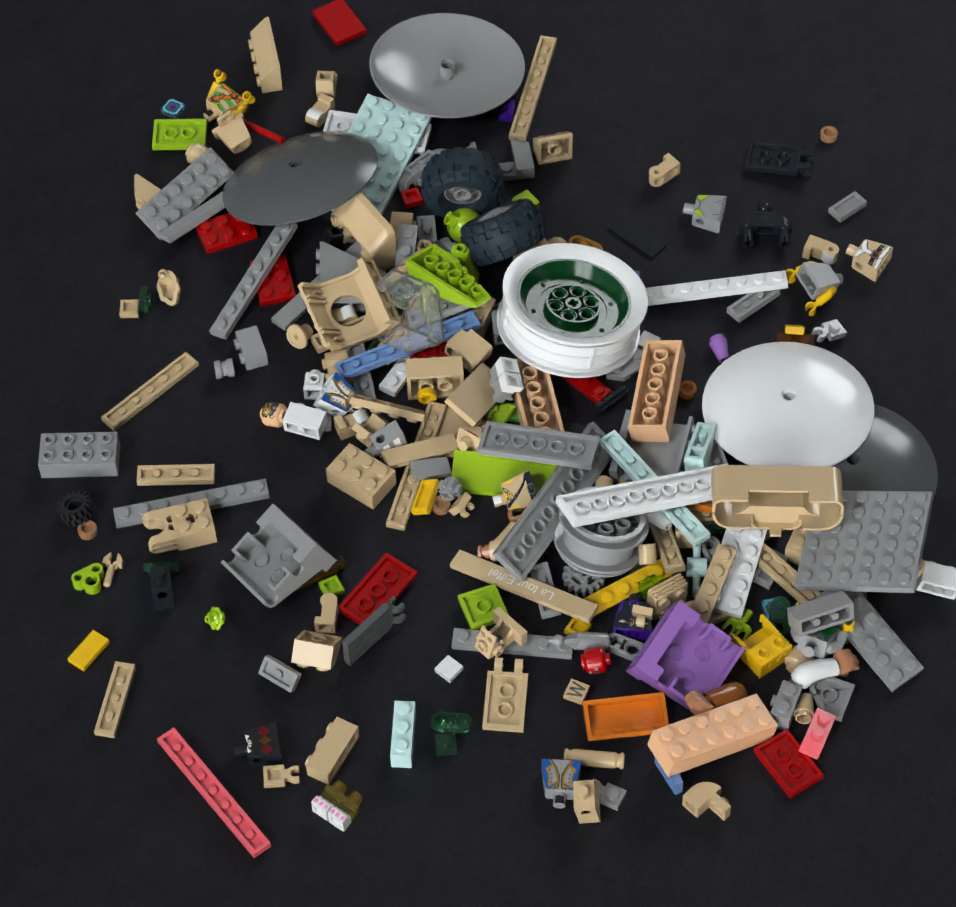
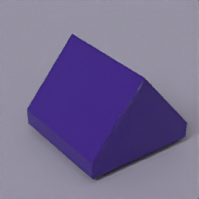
[499,99,517,122]

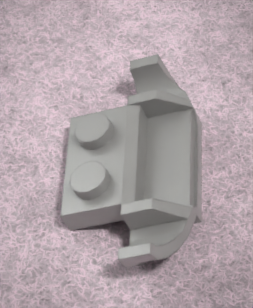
[399,148,446,193]

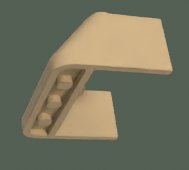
[330,191,396,271]

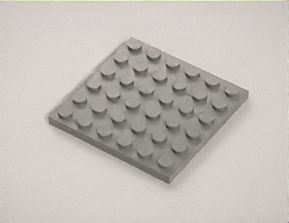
[794,491,934,593]

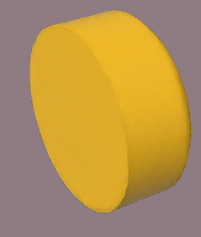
[417,388,437,404]

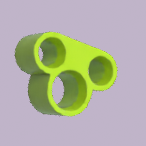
[71,563,105,595]

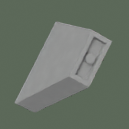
[316,242,386,312]

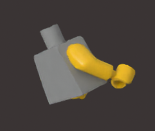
[785,261,843,316]

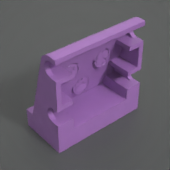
[626,600,745,710]

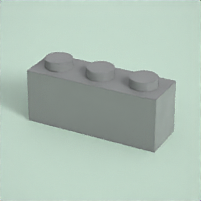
[787,590,855,637]

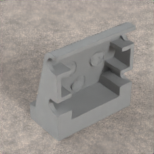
[221,504,337,608]

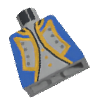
[542,759,581,809]

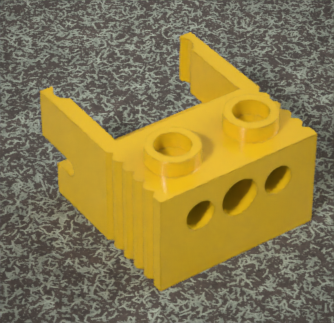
[731,614,792,679]

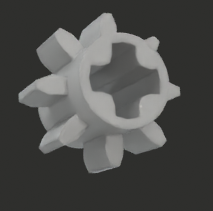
[438,476,463,501]

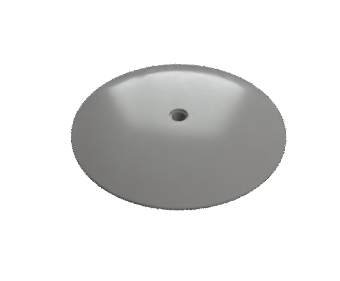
[369,13,525,118]

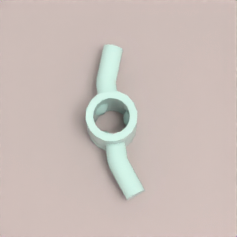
[686,544,707,594]

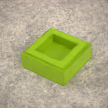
[318,575,345,597]

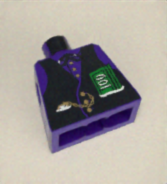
[613,593,652,640]

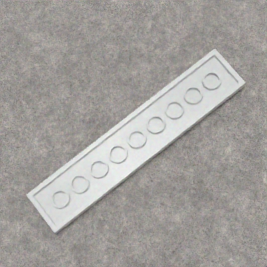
[555,463,728,528]

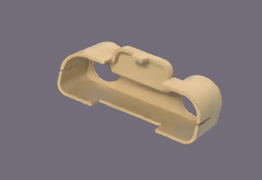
[711,465,844,537]

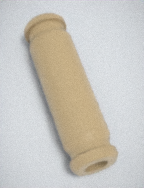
[564,748,625,769]

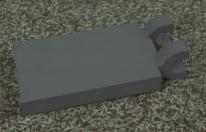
[342,596,406,666]

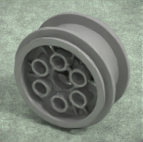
[553,486,649,577]

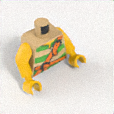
[203,69,255,122]

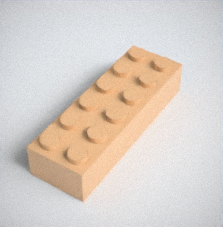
[628,340,685,442]
[513,358,565,432]
[647,693,778,777]

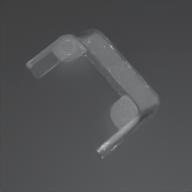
[376,268,445,352]

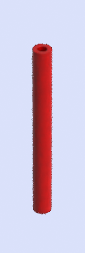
[244,119,286,144]

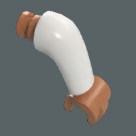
[789,649,860,689]

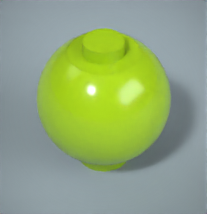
[444,208,479,243]

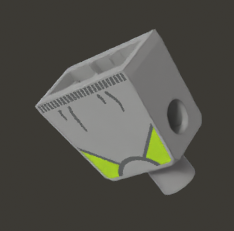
[683,195,727,233]

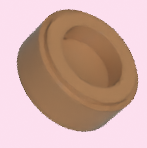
[820,126,838,143]
[432,495,451,515]
[77,520,98,540]

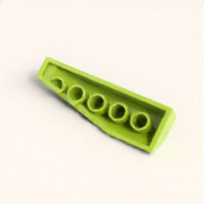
[406,243,491,308]

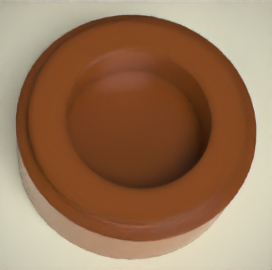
[678,380,697,399]

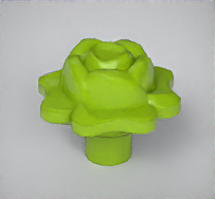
[205,607,226,630]

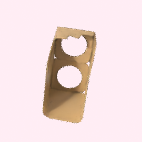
[444,329,492,373]

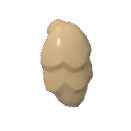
[157,269,181,306]

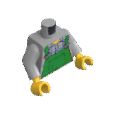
[790,601,855,659]

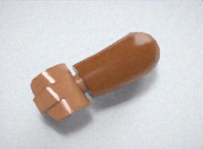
[685,682,747,715]

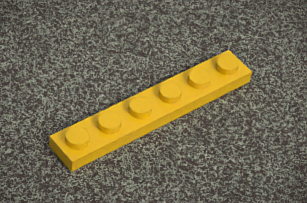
[583,559,686,616]

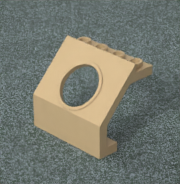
[298,257,401,352]

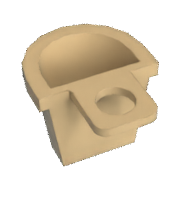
[211,110,252,154]

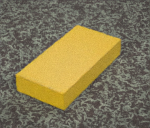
[411,479,440,515]
[68,630,110,671]

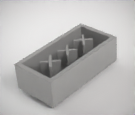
[38,432,120,478]

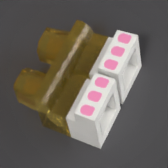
[311,780,362,832]

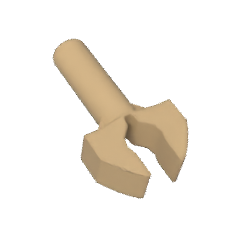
[102,552,124,587]

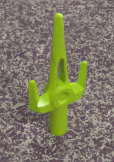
[722,609,753,641]

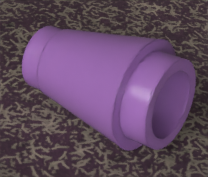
[709,334,729,363]

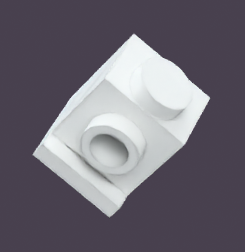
[303,370,325,400]

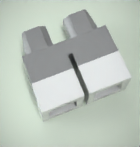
[489,356,524,403]

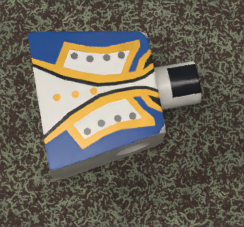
[313,372,359,416]

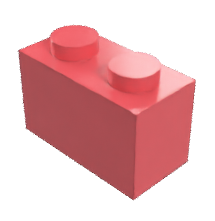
[798,708,836,760]

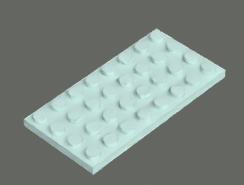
[331,94,432,216]

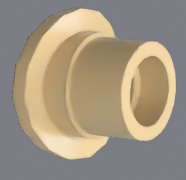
[286,324,313,349]

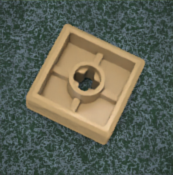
[647,573,688,620]

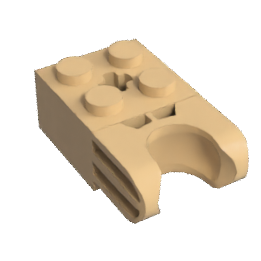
[142,498,217,554]

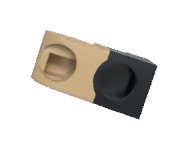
[324,225,357,248]

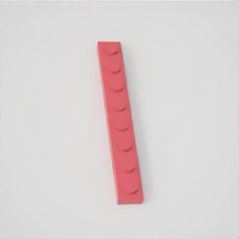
[157,727,271,858]

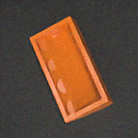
[582,692,669,742]

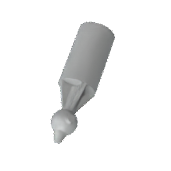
[548,632,609,651]

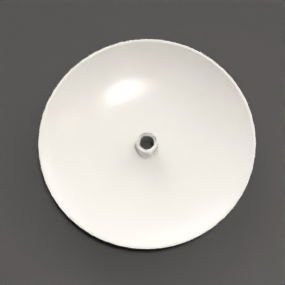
[702,342,874,467]

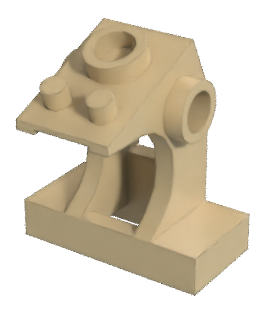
[474,607,527,659]

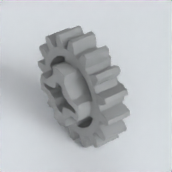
[562,565,605,597]

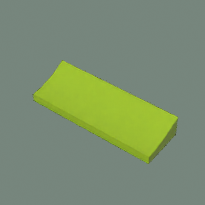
[451,449,558,496]

